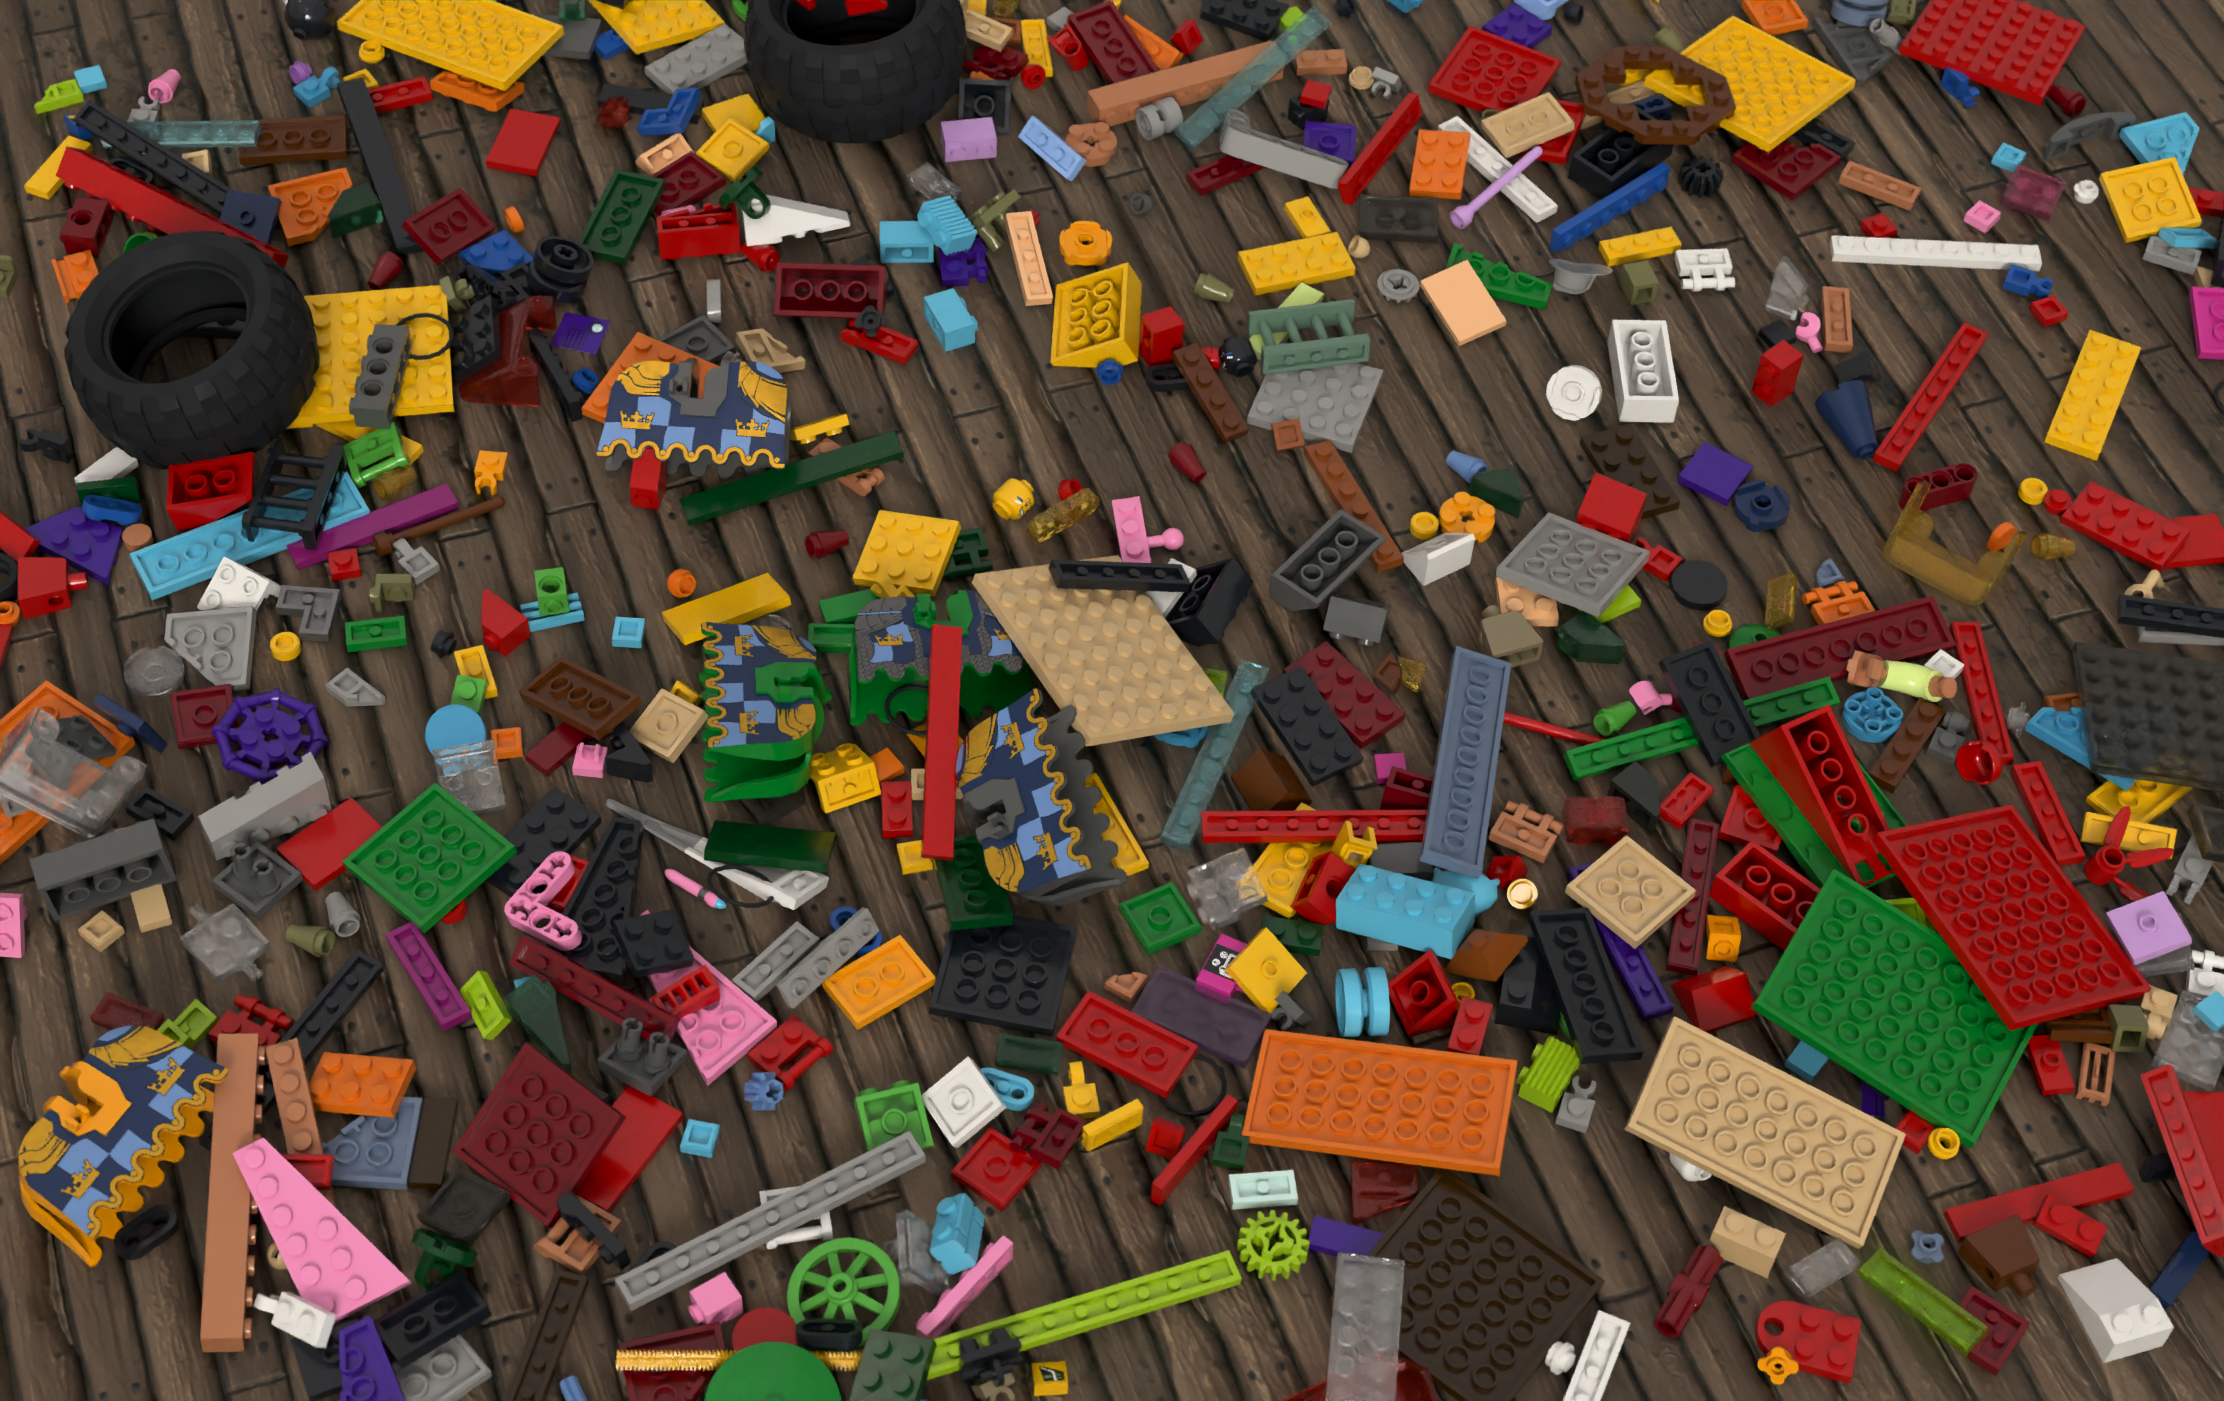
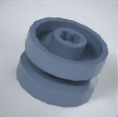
[1831,0,1889,27]

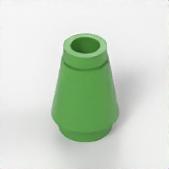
[1594,701,1636,736]

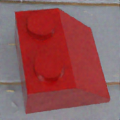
[1576,472,1648,544]

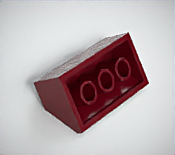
[774,263,888,319]

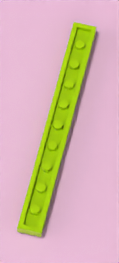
[927,1250,1242,1380]

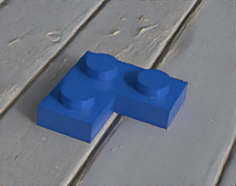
[636,88,702,136]

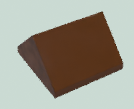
[1231,748,1312,811]

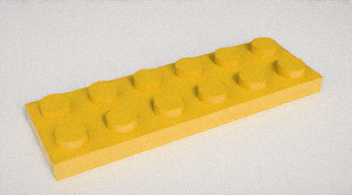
[2044,330,2141,461]

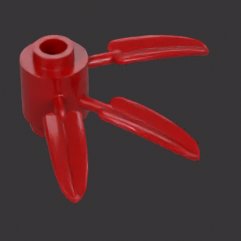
[2084,806,2174,902]

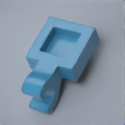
[293,66,341,108]

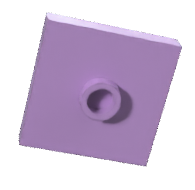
[2106,891,2192,965]

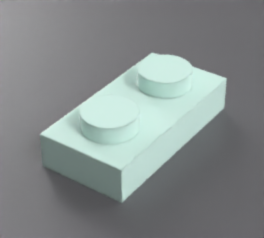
[1228,1170,1298,1210]

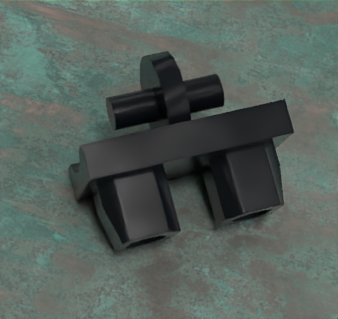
[958,1328,1022,1387]

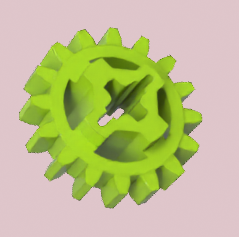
[1237,1210,1310,1281]

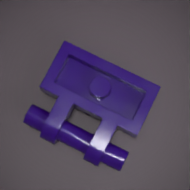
[938,238,989,287]

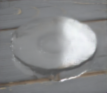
[124,646,185,698]

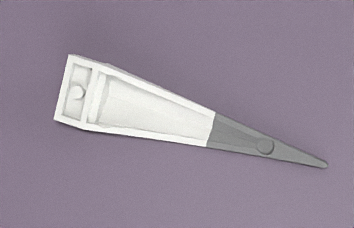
[606,798,829,910]

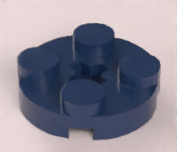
[1733,480,1791,532]

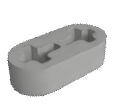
[707,279,722,323]

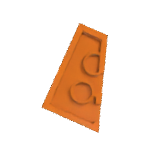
[430,71,525,112]

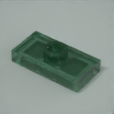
[995,1033,1063,1075]

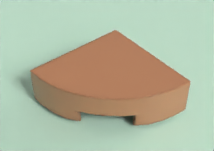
[1104,972,1148,1003]

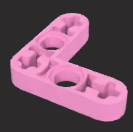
[504,851,582,951]

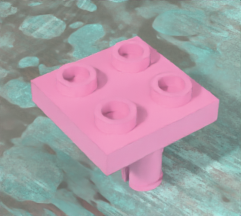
[0,893,29,958]

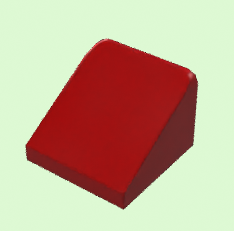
[1486,856,1528,889]

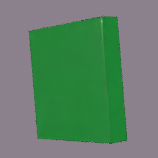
[1118,881,1202,956]

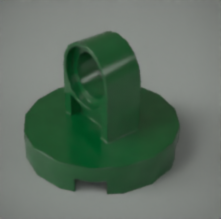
[717,166,771,219]
[411,1228,478,1290]

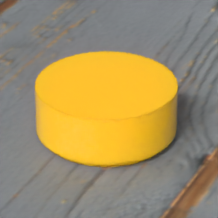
[2018,478,2048,505]
[1410,512,1439,540]
[270,632,301,661]

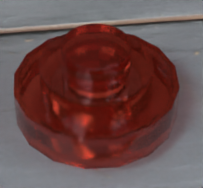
[596,96,631,129]

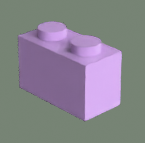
[941,117,997,162]

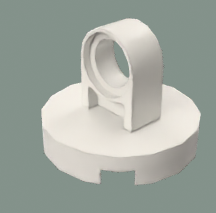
[1546,365,1602,421]

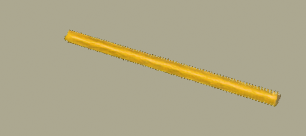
[616,1350,864,1371]

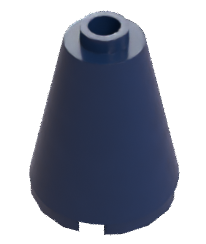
[1815,380,1878,460]

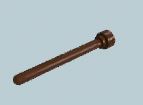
[372,496,505,557]

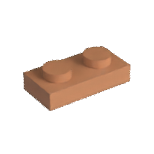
[1293,49,1348,76]

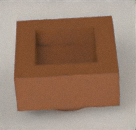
[1271,418,1304,452]

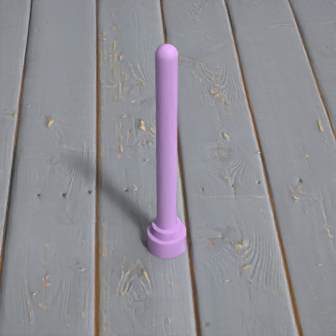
[1449,146,1543,229]

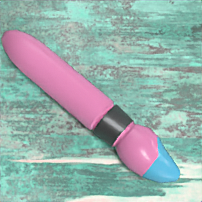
[664,869,726,909]

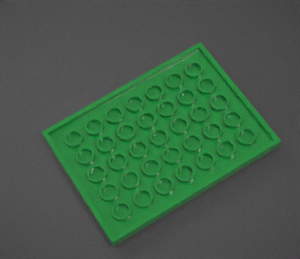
[1751,868,2038,1148]

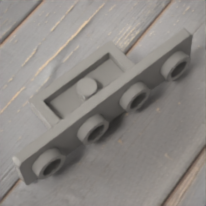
[777,907,879,1008]

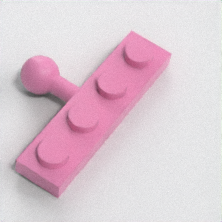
[1112,496,1184,563]

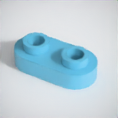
[980,1067,1034,1111]

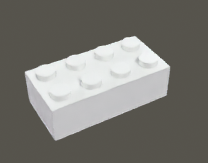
[1607,320,1679,423]

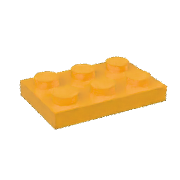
[822,935,936,1030]

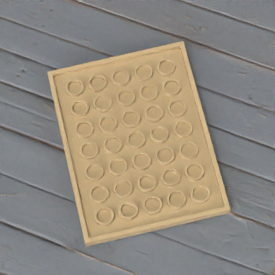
[972,555,1235,747]

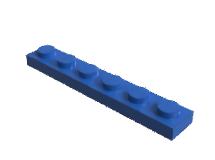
[1549,162,1670,254]

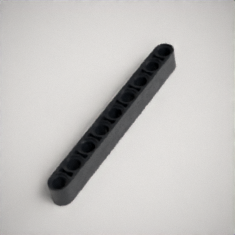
[337,77,424,257]

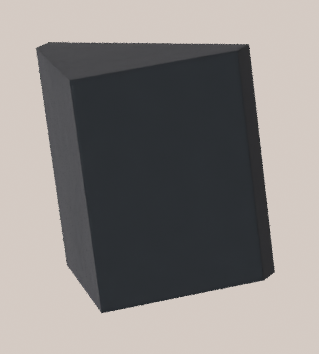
[958,78,1011,133]

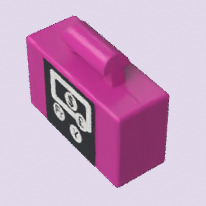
[1195,934,1247,1006]

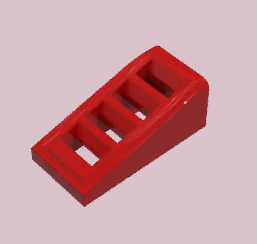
[648,965,720,1018]

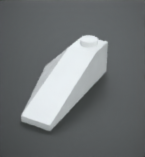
[740,194,850,246]

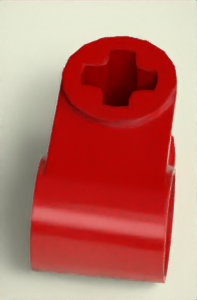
[1046,23,1090,71]

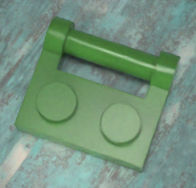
[343,422,410,488]

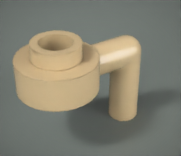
[2124,569,2164,599]

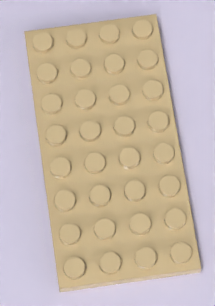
[1624,1016,1906,1249]

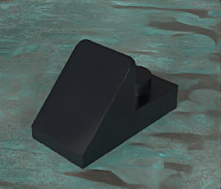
[605,721,653,783]

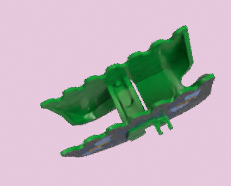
[846,590,1041,726]

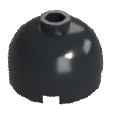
[285,0,338,41]

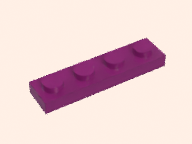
[385,922,472,1032]

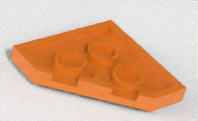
[268,167,354,246]

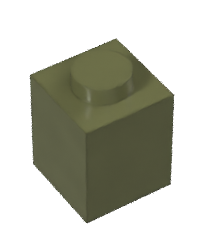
[1619,260,1659,306]
[2107,1004,2149,1053]

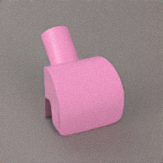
[1795,312,1823,353]
[1629,681,1673,715]

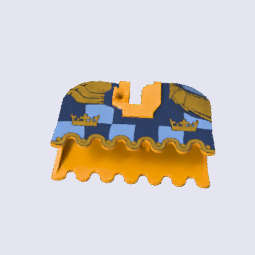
[19,1025,228,1268]

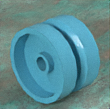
[1335,967,1390,1038]

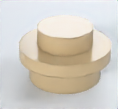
[1349,66,1374,90]

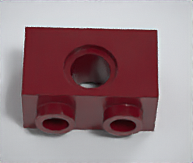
[60,197,113,257]

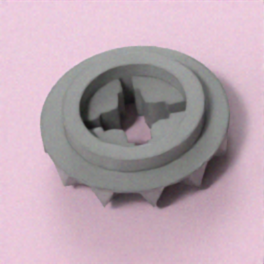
[1376,269,1420,304]

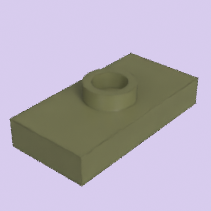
[1887,0,1917,26]

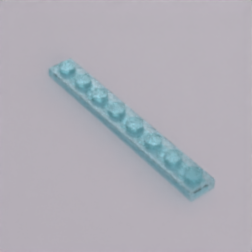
[1174,6,1331,151]
[1160,659,1269,852]

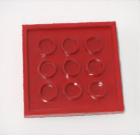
[1428,26,1561,113]

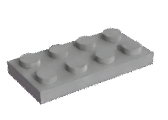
[645,24,747,95]

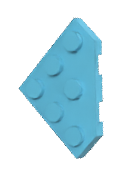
[2119,112,2200,174]

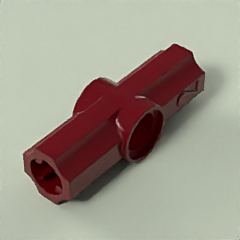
[1653,1245,1724,1338]

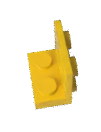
[810,743,881,813]

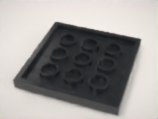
[929,915,1078,1037]

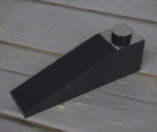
[1495,919,1561,1035]

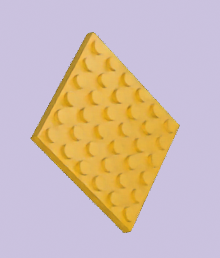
[1644,16,1856,152]
[290,285,454,426]

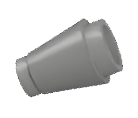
[325,892,361,937]

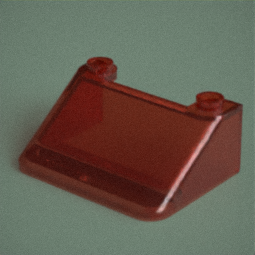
[459,296,557,407]

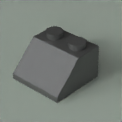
[1323,592,1392,646]

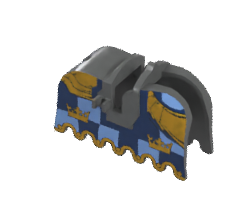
[597,353,792,479]
[955,688,1128,906]

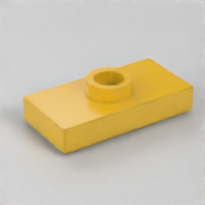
[1284,197,1331,239]

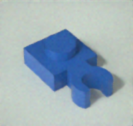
[1940,67,1980,108]
[2002,264,2054,299]

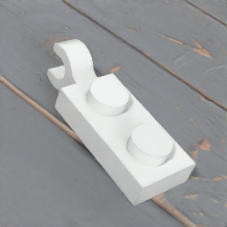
[253,1292,336,1348]

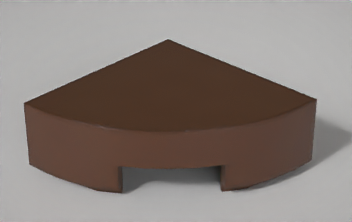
[1372,652,1402,694]

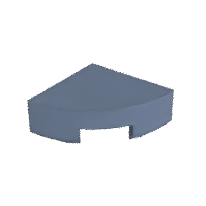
[1815,558,1845,589]

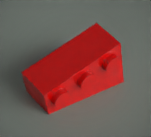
[656,202,741,260]

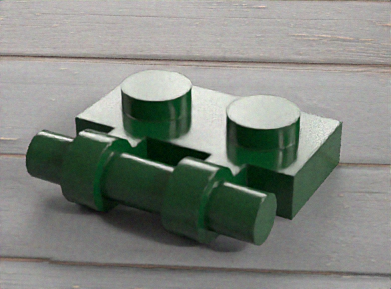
[942,527,993,581]

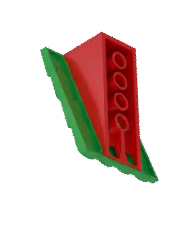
[1720,705,1909,889]

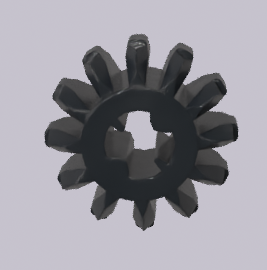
[1678,155,1723,198]

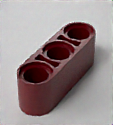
[1898,463,1978,513]

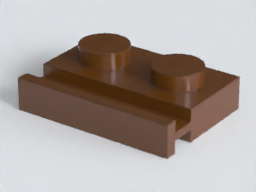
[2043,1007,2115,1044]

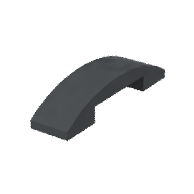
[2043,112,2137,161]

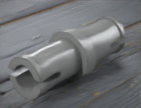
[1870,18,1904,55]

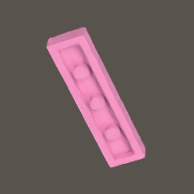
[916,1235,1013,1339]

